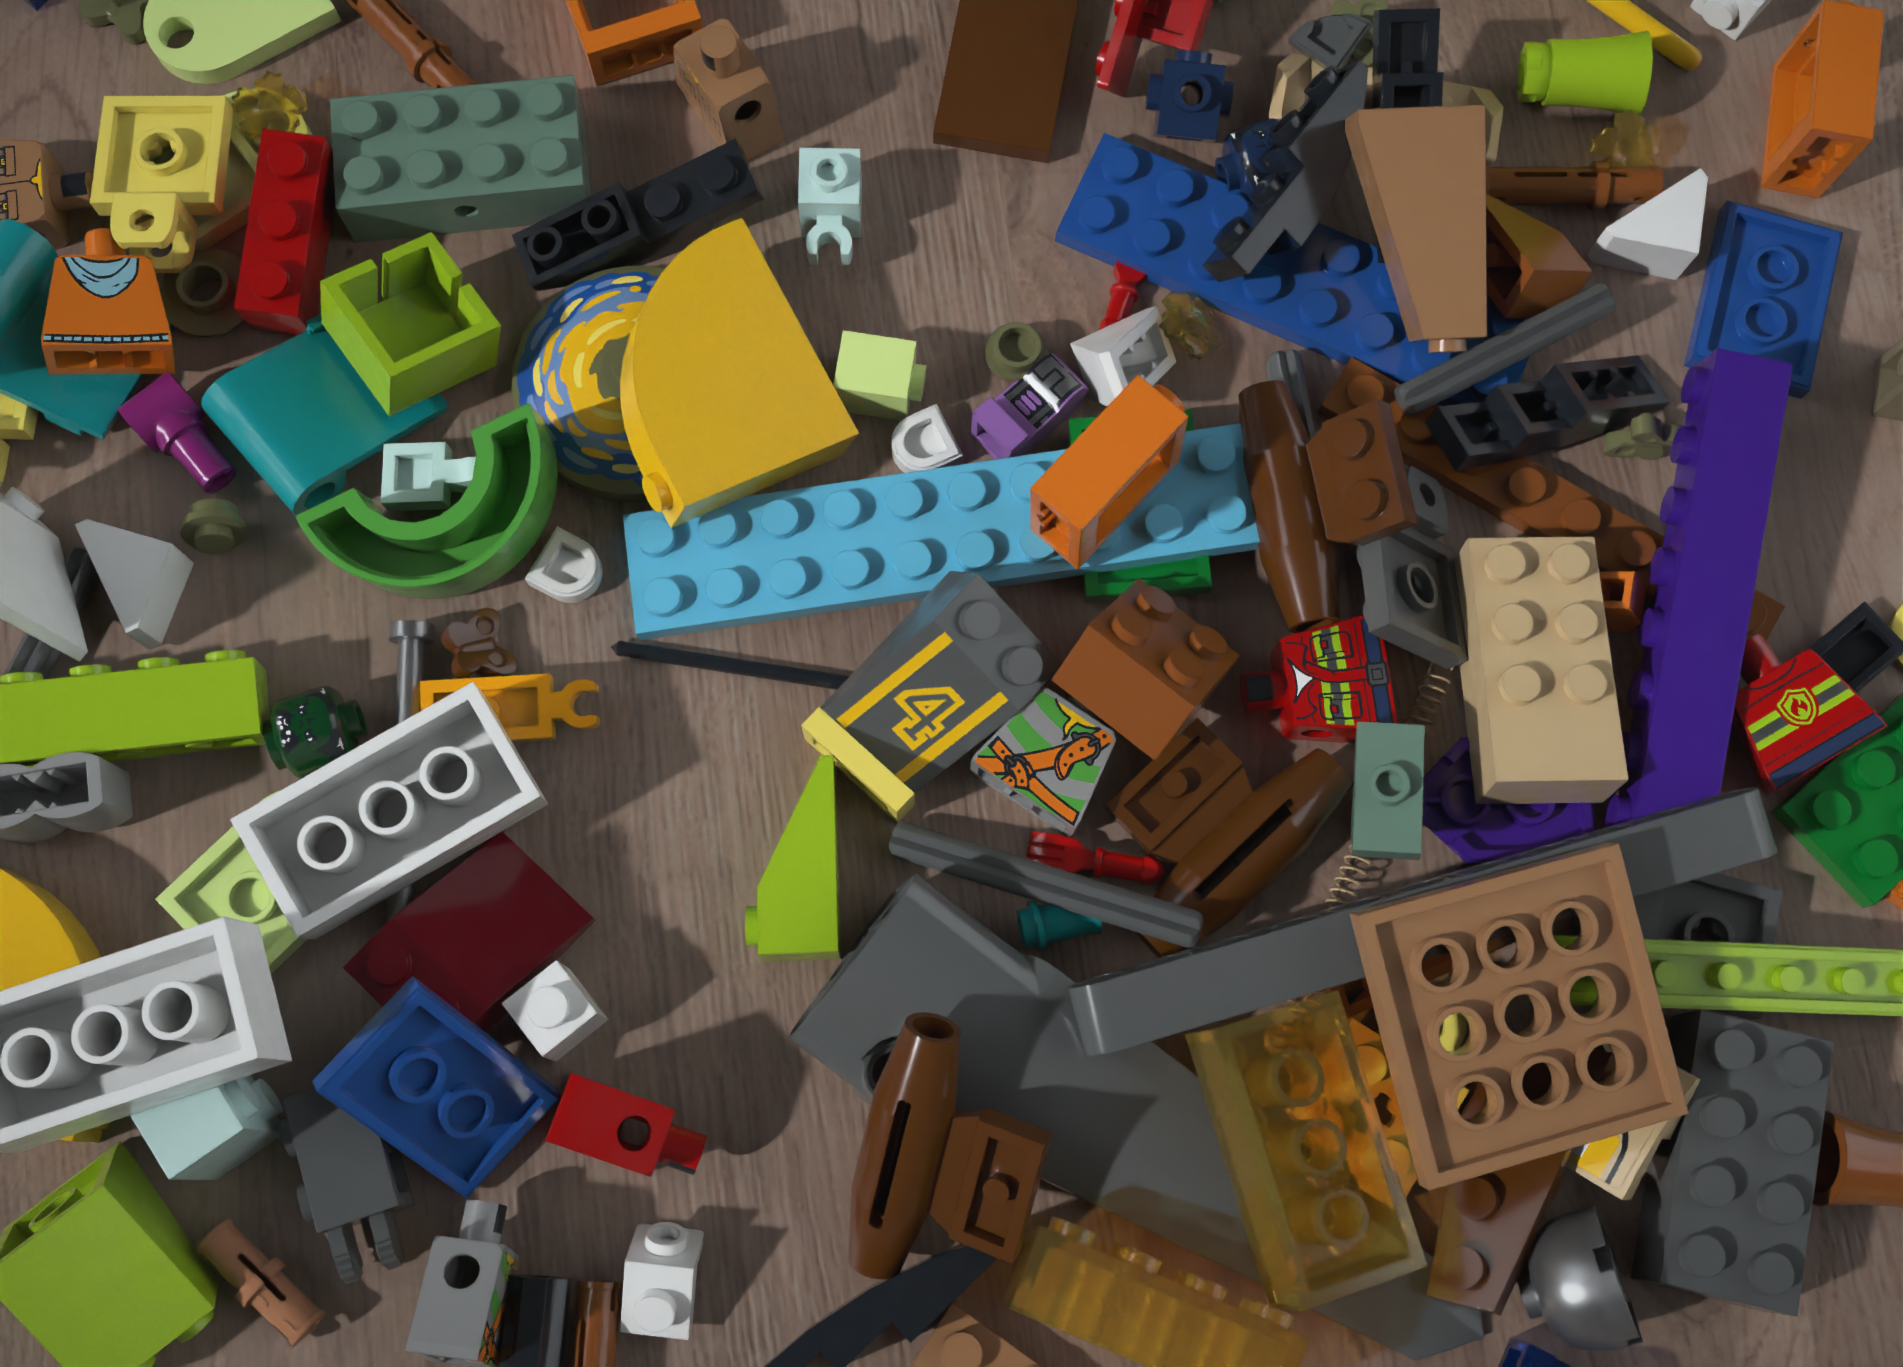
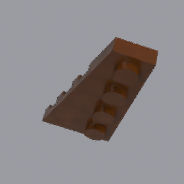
[1426,1049,1615,1316]

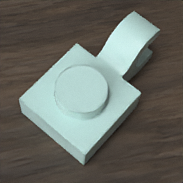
[381,442,476,511]

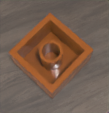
[1052,578,1240,760]

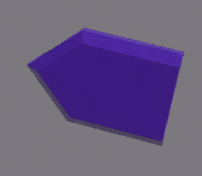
[1422,737,1596,865]

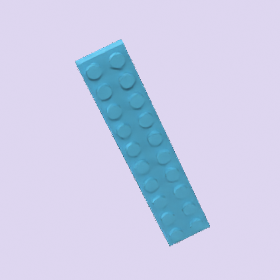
[623,423,1260,640]

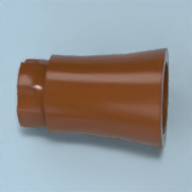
[1813,1111,1903,1208]

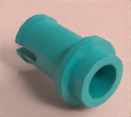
[1016,900,1102,952]

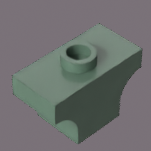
[1351,722,1425,860]

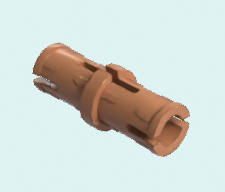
[195,1218,326,1348]

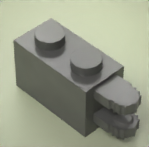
[280,1088,415,1285]

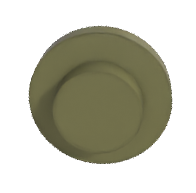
[985,322,1046,383]
[180,498,247,554]

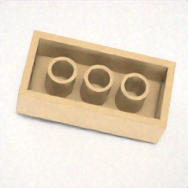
[1454,537,1628,804]

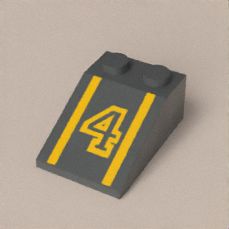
[820,571,1062,793]

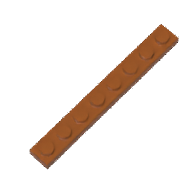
[1318,357,1785,641]

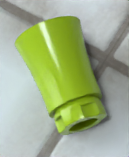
[1516,31,1653,117]

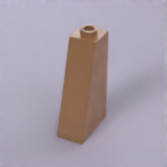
[1345,104,1487,353]

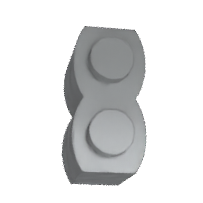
[0,752,133,843]

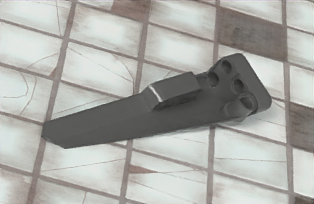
[788,874,1484,1360]

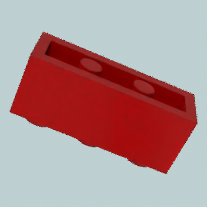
[234,128,335,335]

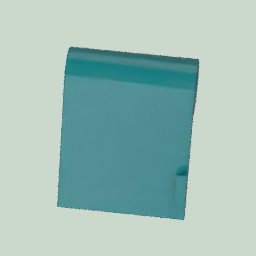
[0,219,175,440]
[201,313,449,516]

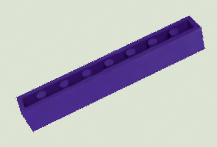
[1605,348,1793,828]

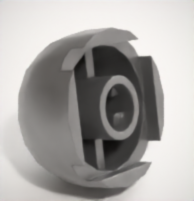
[1517,1206,1644,1352]

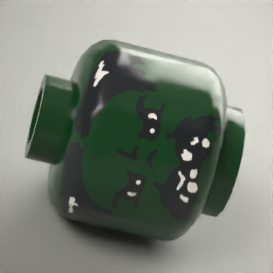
[263,686,368,778]

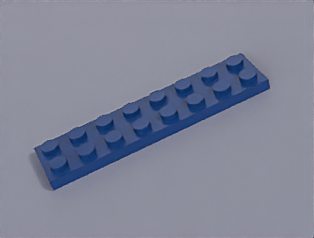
[1055,133,1530,406]

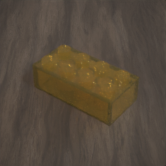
[1185,990,1428,1312]
[1003,1216,1310,1367]

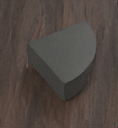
[1288,14,1372,70]

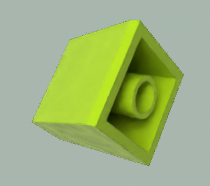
[0,1141,219,1367]

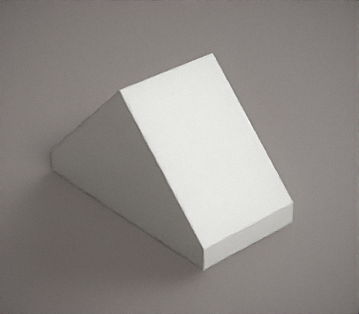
[1587,168,1708,280]
[1070,306,1176,406]
[75,519,194,650]

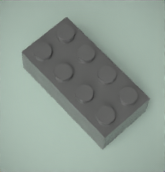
[1631,1009,1834,1317]

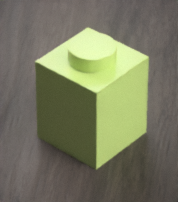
[833,330,927,421]

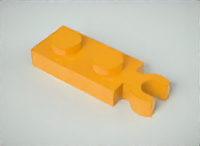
[420,673,601,742]

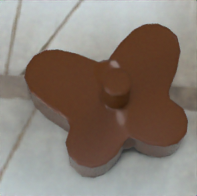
[440,607,517,679]

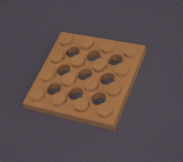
[1349,842,1689,1191]

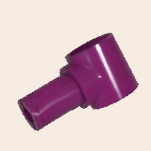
[117,371,237,494]

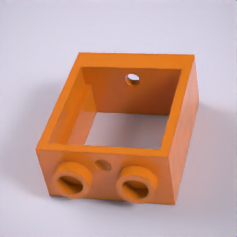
[565,0,703,86]
[1761,0,1885,198]
[1030,375,1188,570]

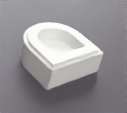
[892,404,963,473]
[525,526,603,603]

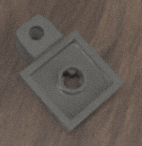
[1357,466,1468,669]
[1569,873,1783,1020]

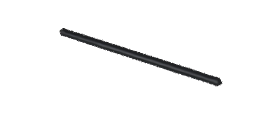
[611,640,850,690]

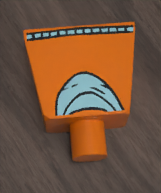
[41,228,176,375]

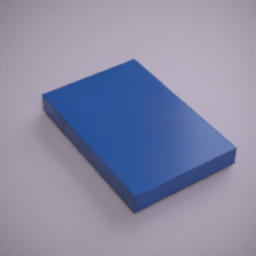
[1684,200,1843,399]
[312,976,562,1198]

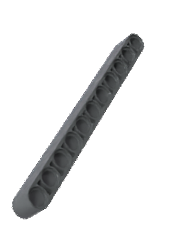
[1068,787,1778,1056]

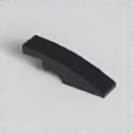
[1372,8,1444,263]
[1425,355,1671,471]
[763,1244,997,1367]

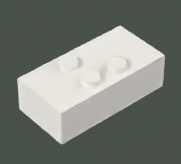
[230,682,548,940]
[0,916,292,1153]

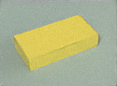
[801,707,915,823]

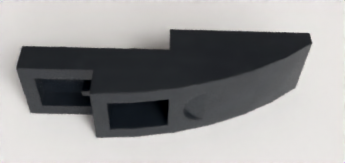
[1202,60,1368,282]
[512,138,764,291]

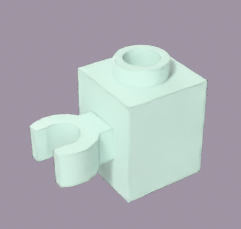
[798,148,862,265]

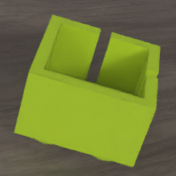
[320,232,501,417]

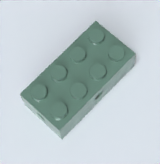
[330,75,592,243]

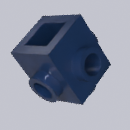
[1145,50,1234,143]

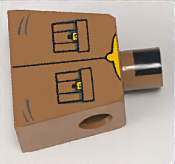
[673,18,784,161]
[0,140,93,250]

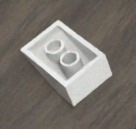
[0,482,88,662]

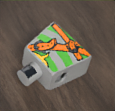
[970,686,1118,838]
[405,1200,519,1367]

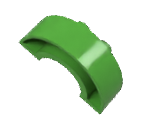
[295,403,558,599]

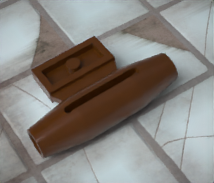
[1238,380,1418,634]
[1105,717,1353,958]
[848,1012,1053,1280]

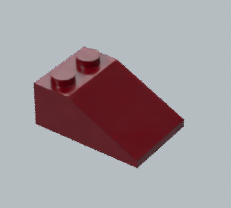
[342,832,595,1033]

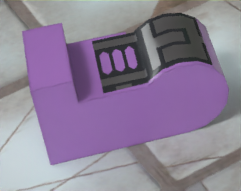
[971,353,1089,459]

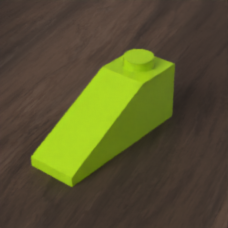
[745,755,841,962]

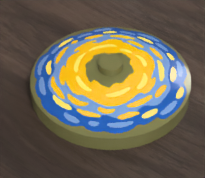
[512,266,665,503]

